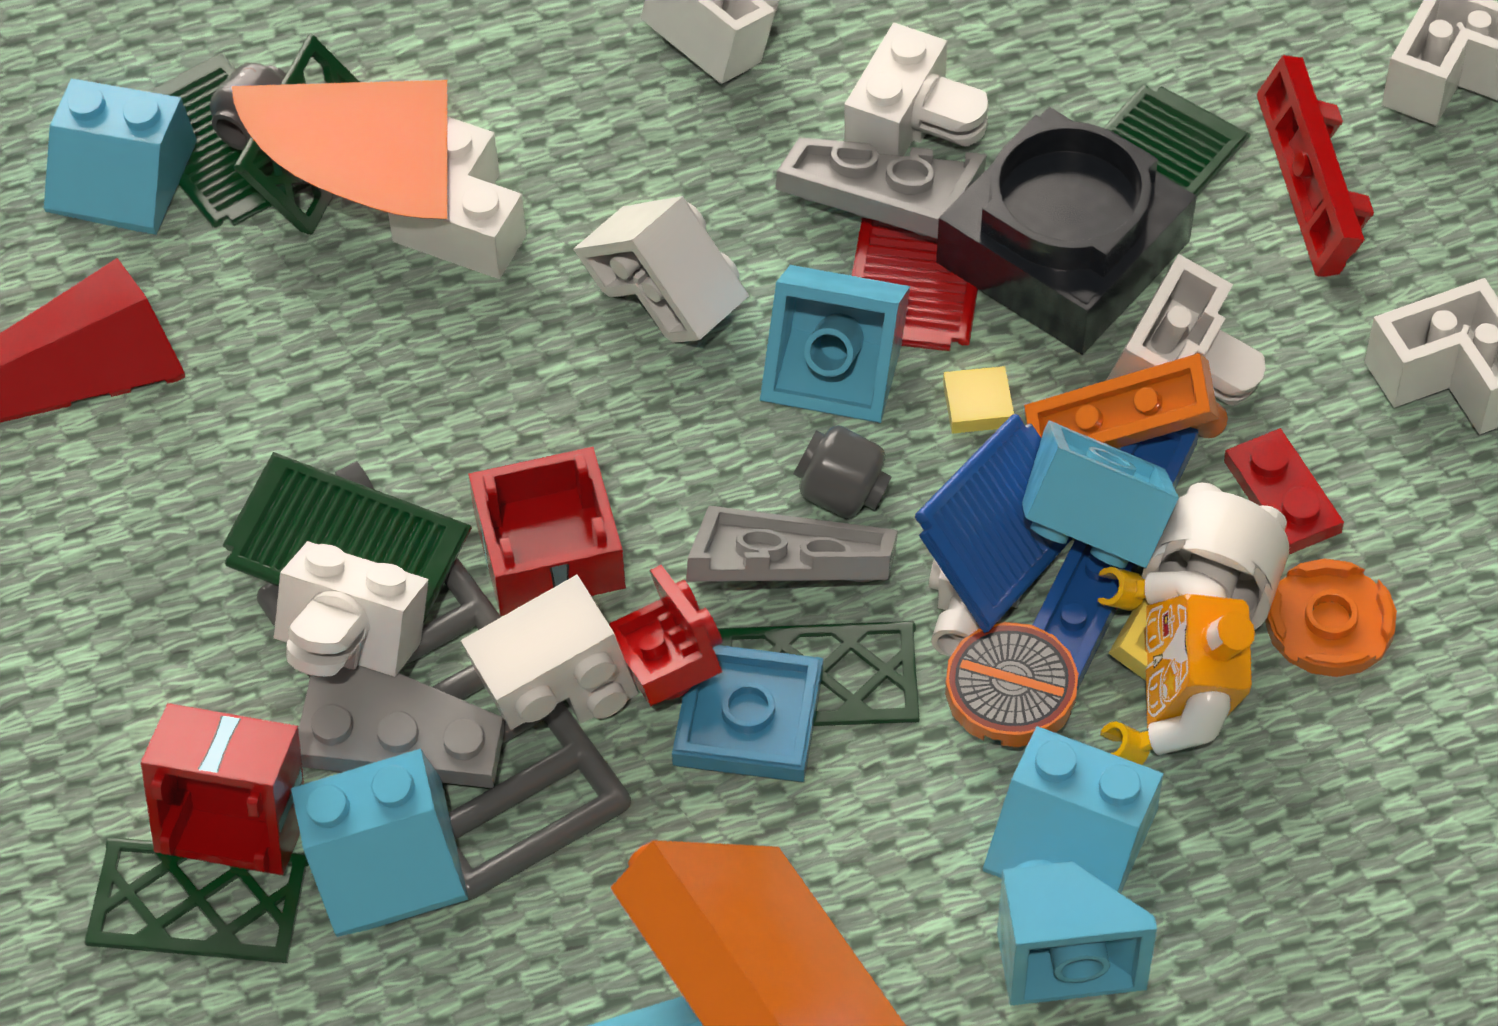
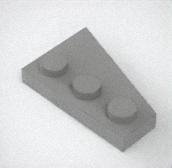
[776,137,987,239]
[686,506,898,582]
[298,665,504,788]

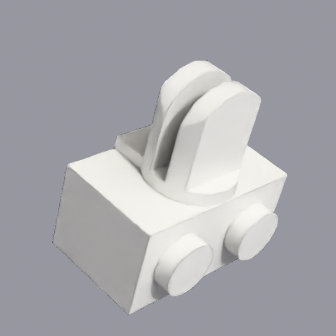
[640,0,779,84]
[844,22,988,156]
[1106,254,1266,405]
[274,541,429,677]

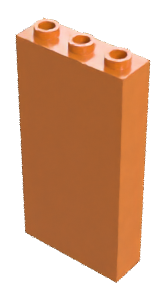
[611,840,906,1026]

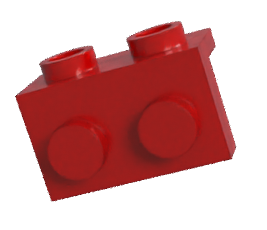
[609,565,722,706]

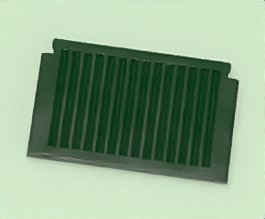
[147,53,311,228]
[1104,85,1251,197]
[223,452,472,623]

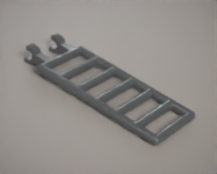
[257,461,631,900]

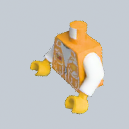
[1098,567,1255,765]

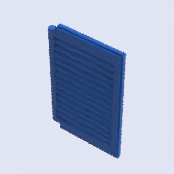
[915,414,1073,633]

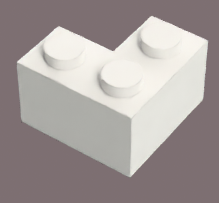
[1381,0,1498,126]
[388,116,526,279]
[573,196,749,343]
[1364,278,1498,435]
[461,575,638,730]

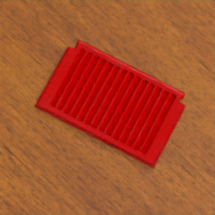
[852,218,978,351]

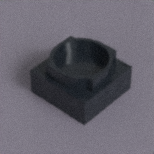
[936,107,1197,355]

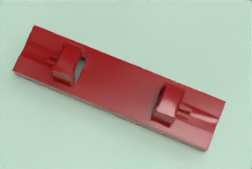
[1256,55,1374,277]

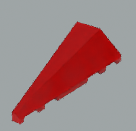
[0,258,186,423]

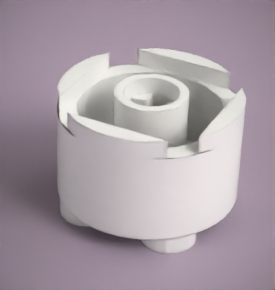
[1142,483,1289,630]

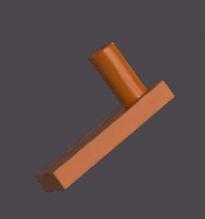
[1024,353,1228,448]

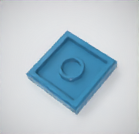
[672,645,823,782]

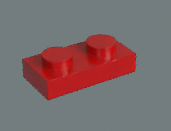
[1224,428,1344,555]

